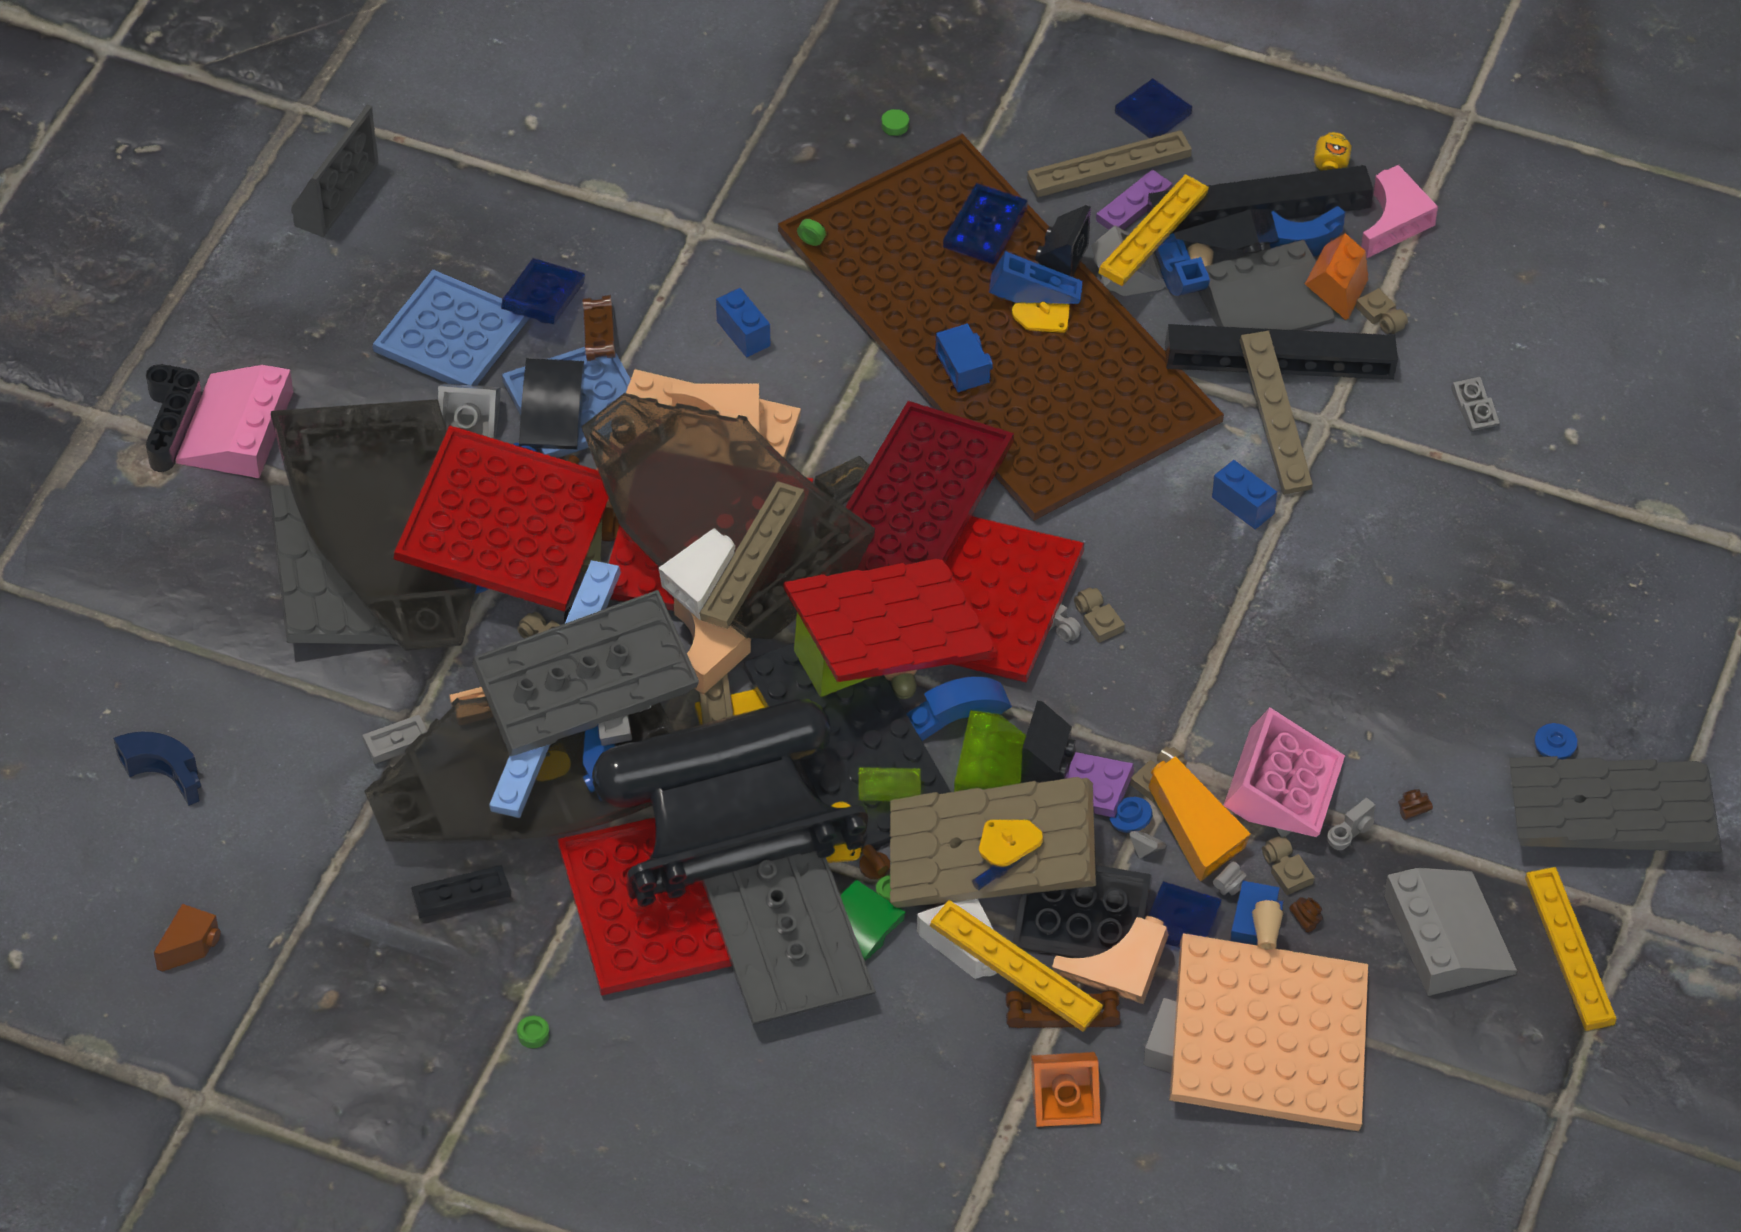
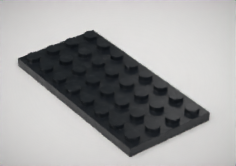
[743,642,951,856]

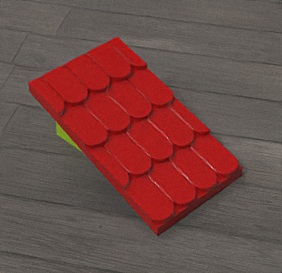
[784,559,997,697]

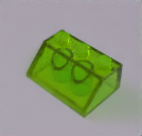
[954,710,1026,792]

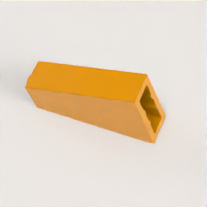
[1148,756,1251,881]

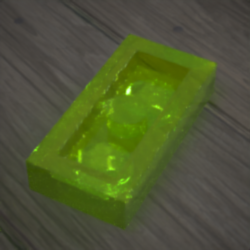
[858,767,921,801]

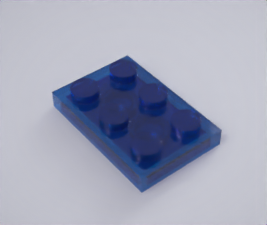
[943,183,1028,264]
[501,258,585,325]

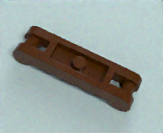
[583,295,616,361]
[1005,990,1121,1028]

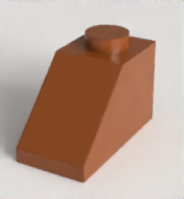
[154,904,221,971]

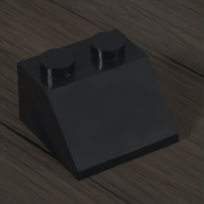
[1035,205,1091,277]
[1021,700,1076,783]

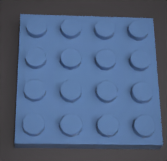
[373,270,530,386]
[502,347,631,458]

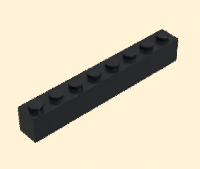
[1147,165,1374,234]
[1165,324,1398,380]

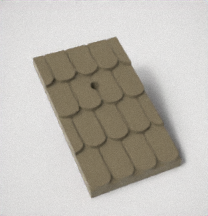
[890,777,1096,908]

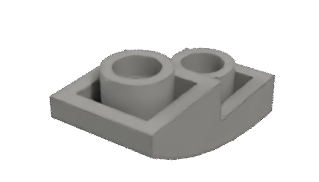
[1451,377,1500,431]

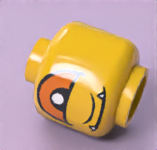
[1314,132,1352,171]

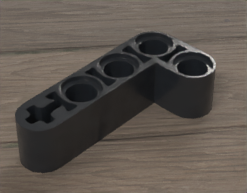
[146,364,202,472]

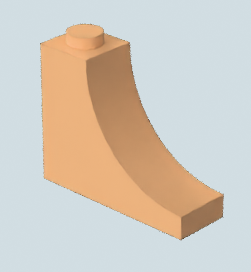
[672,384,759,459]
[674,598,751,695]
[1052,916,1169,1004]

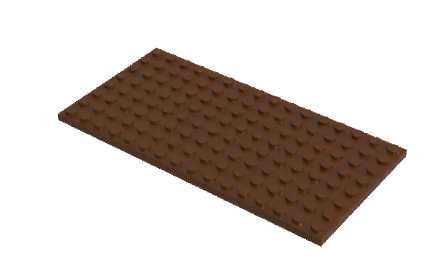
[778,134,1224,521]

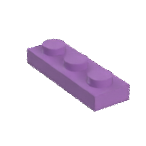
[1096,170,1173,230]

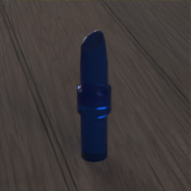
[972,856,1025,890]

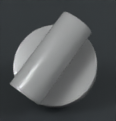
[1213,862,1246,896]

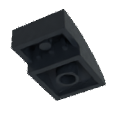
[519,358,585,450]

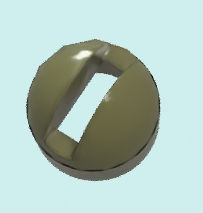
[891,674,917,699]

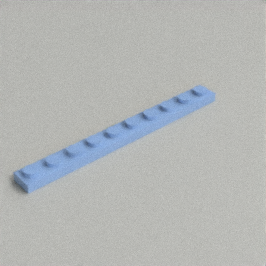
[489,560,621,818]

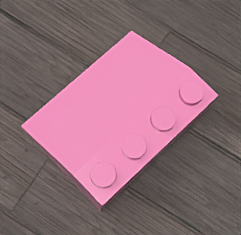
[175,365,293,478]
[1223,707,1345,837]

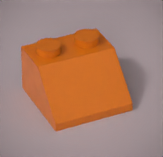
[1305,233,1368,320]
[1031,1052,1101,1127]

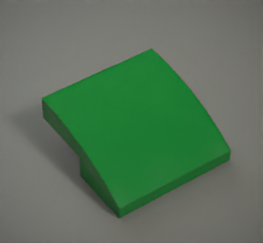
[840,880,906,961]

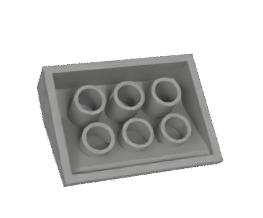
[1384,868,1517,996]

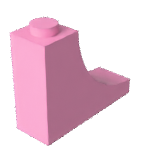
[1361,165,1438,258]

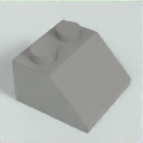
[1091,226,1166,296]
[436,384,501,444]

